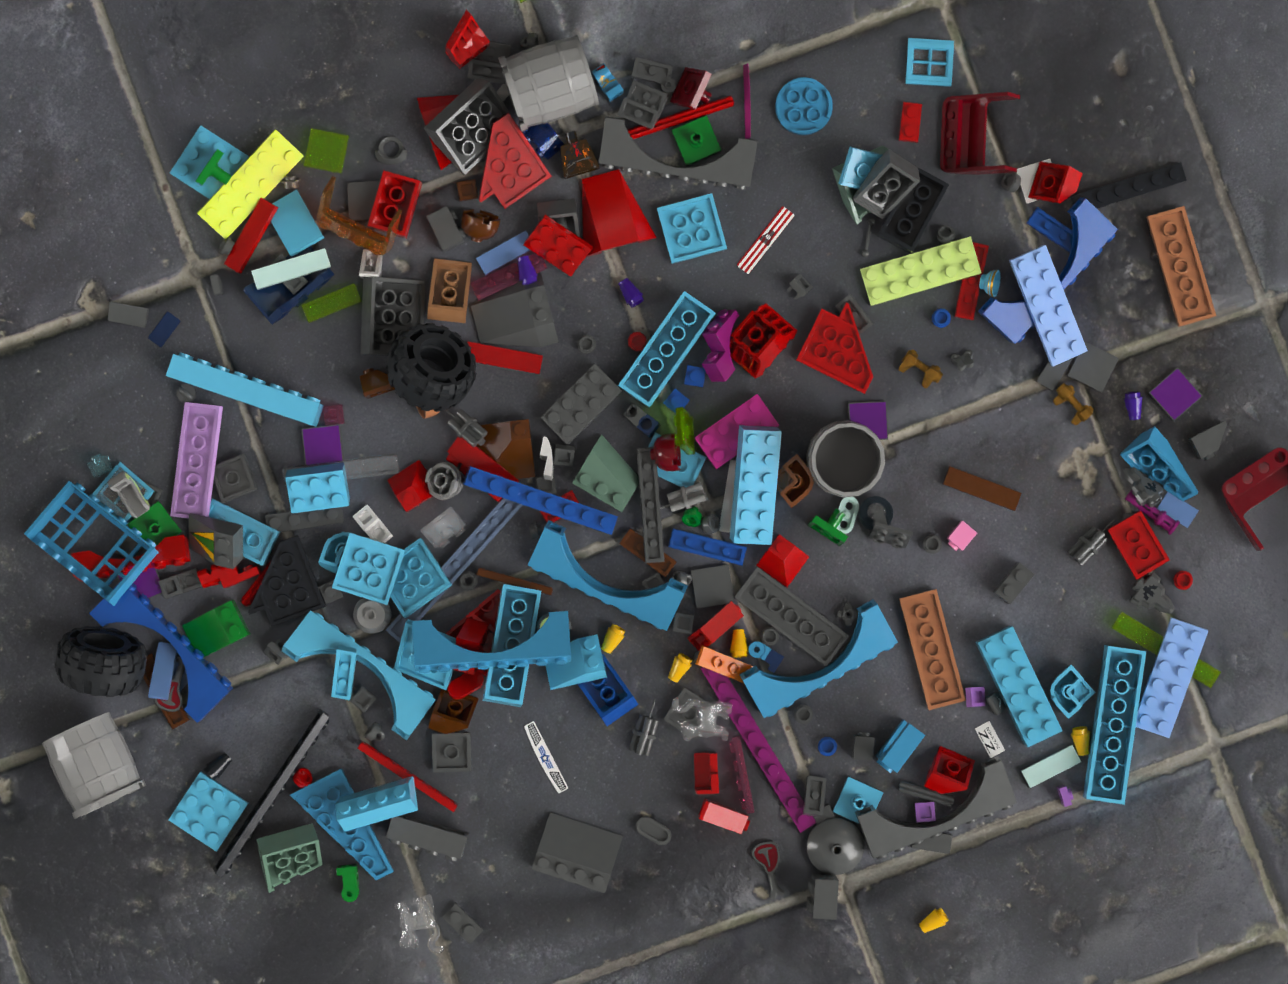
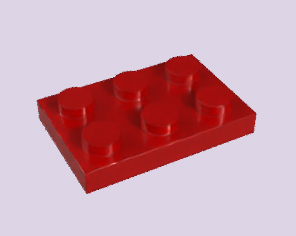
[523,215,593,277]
[1107,510,1170,580]

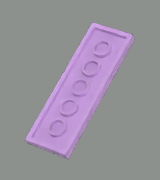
[170,402,223,518]

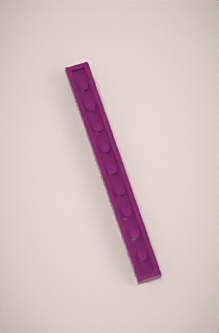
[700,667,816,833]

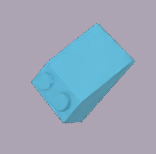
[545,634,607,690]

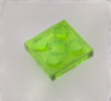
[304,128,349,174]
[673,407,695,455]

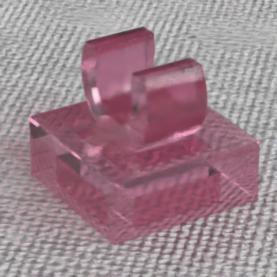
[323,404,345,426]

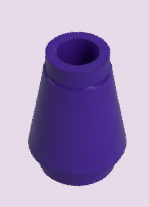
[517,256,538,285]
[618,278,644,308]
[1123,391,1143,420]

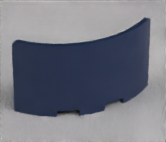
[243,246,335,324]

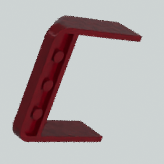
[940,92,1020,175]

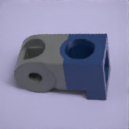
[623,403,661,438]

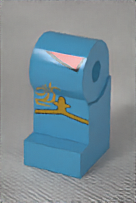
[591,63,624,102]

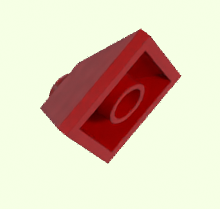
[1028,161,1083,204]
[387,460,433,512]
[756,534,809,587]
[924,746,975,794]

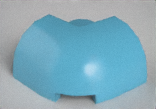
[318,532,349,574]
[1050,665,1096,719]

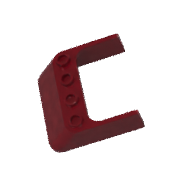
[1222,448,1288,551]

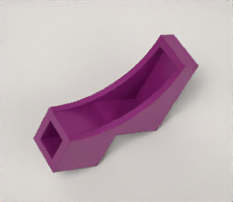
[702,309,739,382]

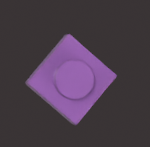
[965,687,986,707]
[1056,785,1073,807]
[914,801,936,823]

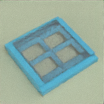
[905,38,954,87]
[93,462,154,523]

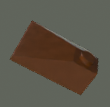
[476,419,536,479]

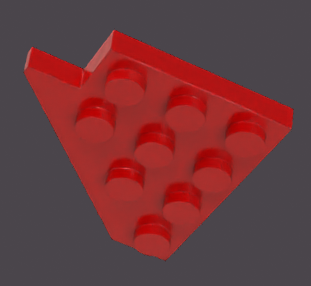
[478,113,552,209]
[796,302,873,394]

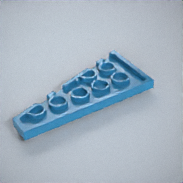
[290,768,394,880]

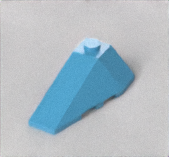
[1120,426,1198,501]

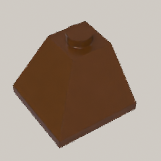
[359,368,395,399]
[428,689,479,734]

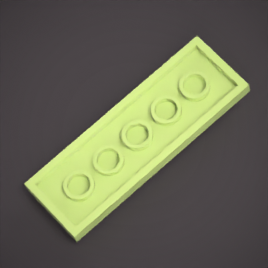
[860,236,982,306]

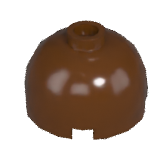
[461,209,501,243]

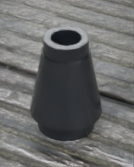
[203,752,232,780]

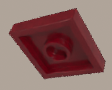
[670,67,712,109]

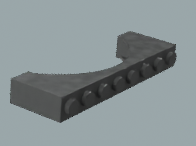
[599,117,758,190]
[855,757,1017,859]

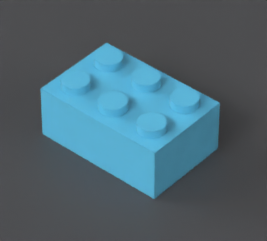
[285,463,350,513]

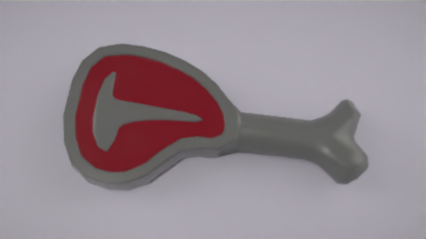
[154,656,185,712]
[752,841,785,900]

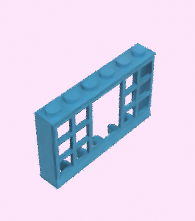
[24,481,159,606]

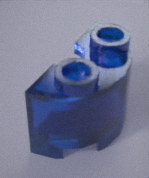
[523,123,564,160]

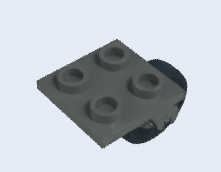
[858,496,913,548]

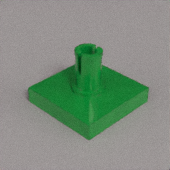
[671,115,721,166]
[195,149,232,186]
[128,501,182,546]
[808,508,848,546]

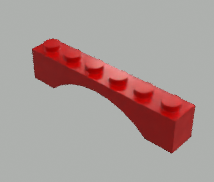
[71,534,191,582]

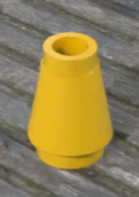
[601,624,626,654]
[730,629,749,658]
[668,653,692,683]
[1071,726,1090,756]
[919,908,949,933]

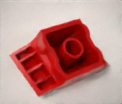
[445,9,490,69]
[730,303,797,379]

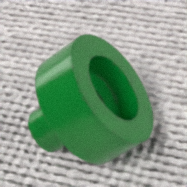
[682,507,702,527]

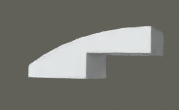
[540,437,554,481]
[352,505,393,543]

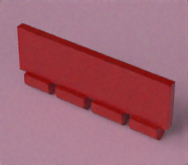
[446,437,519,503]

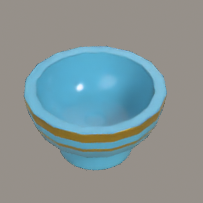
[979,270,1001,297]

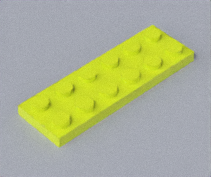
[197,129,304,239]

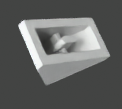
[359,249,383,279]

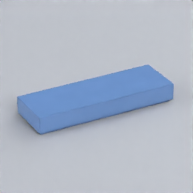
[476,231,530,276]
[148,642,177,700]

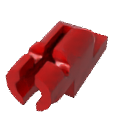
[197,564,261,589]

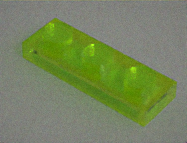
[301,283,362,323]

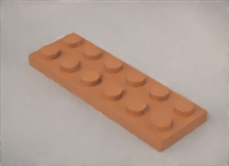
[1146,206,1216,327]
[899,589,966,710]

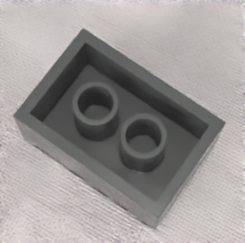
[806,873,839,920]

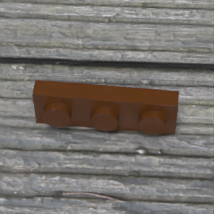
[619,528,677,577]

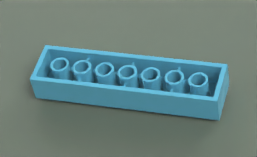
[166,352,324,427]
[1083,645,1146,805]

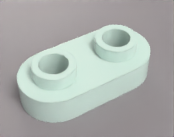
[835,497,859,534]

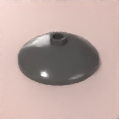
[807,818,864,875]

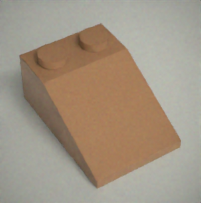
[427,258,472,323]

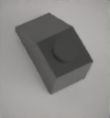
[1188,421,1227,461]

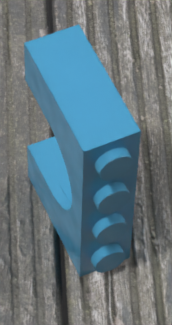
[875,719,925,773]

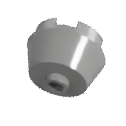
[425,462,464,500]
[353,598,391,634]

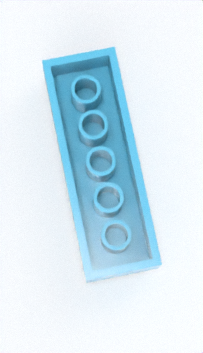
[618,291,716,409]
[730,425,782,545]
[482,584,541,707]
[975,626,1062,747]

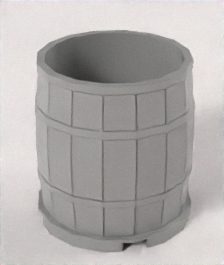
[498,35,599,132]
[806,420,885,498]
[42,712,146,819]

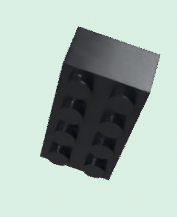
[878,168,949,254]

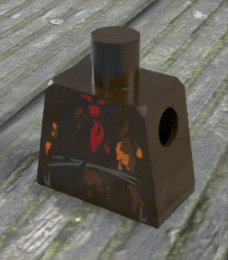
[560,131,600,179]

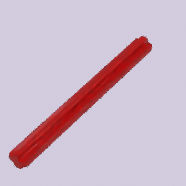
[628,96,734,139]

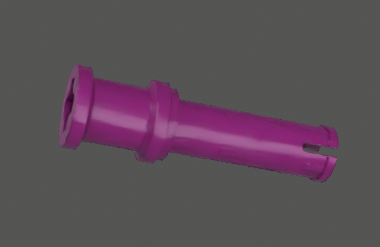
[1125,490,1180,535]

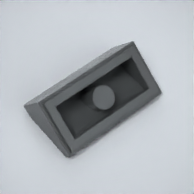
[108,301,149,328]

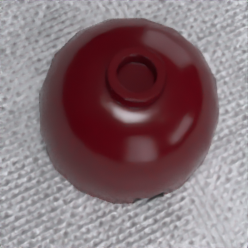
[650,433,681,472]

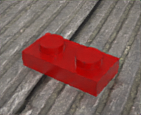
[898,102,922,143]

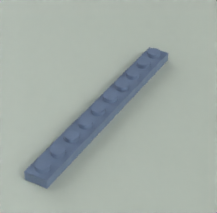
[386,498,523,643]

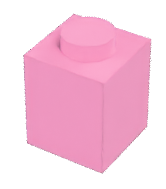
[946,521,977,551]

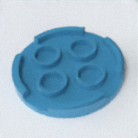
[775,77,833,135]

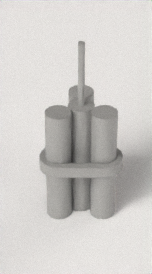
[660,482,708,512]

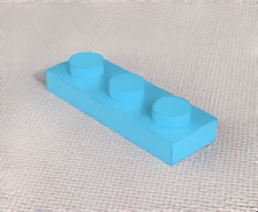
[331,645,357,700]

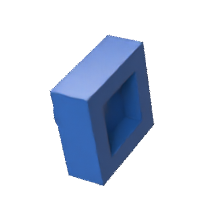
[684,365,706,388]
[663,389,690,415]

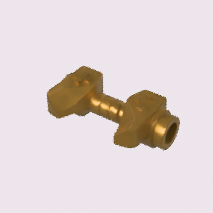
[899,349,943,388]
[1053,383,1093,425]

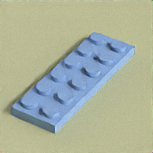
[1009,245,1087,366]
[1136,617,1208,738]

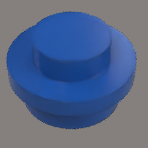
[932,309,951,328]
[818,737,837,756]

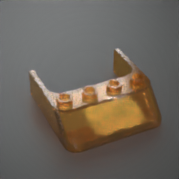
[317,176,402,255]

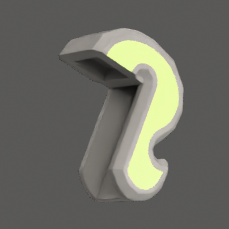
[108,471,150,518]

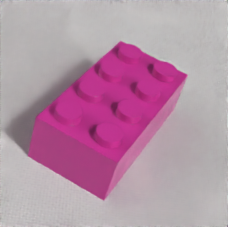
[694,394,779,470]

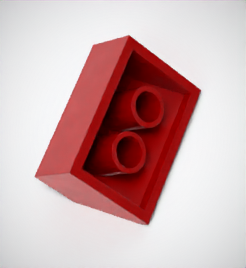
[367,170,422,239]

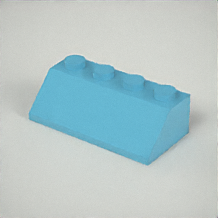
[335,776,418,831]

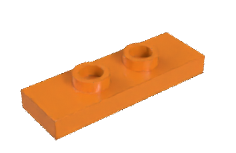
[695,646,753,684]

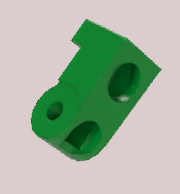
[336,864,360,902]

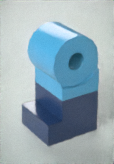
[748,641,784,673]

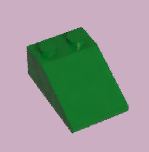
[182,600,251,658]

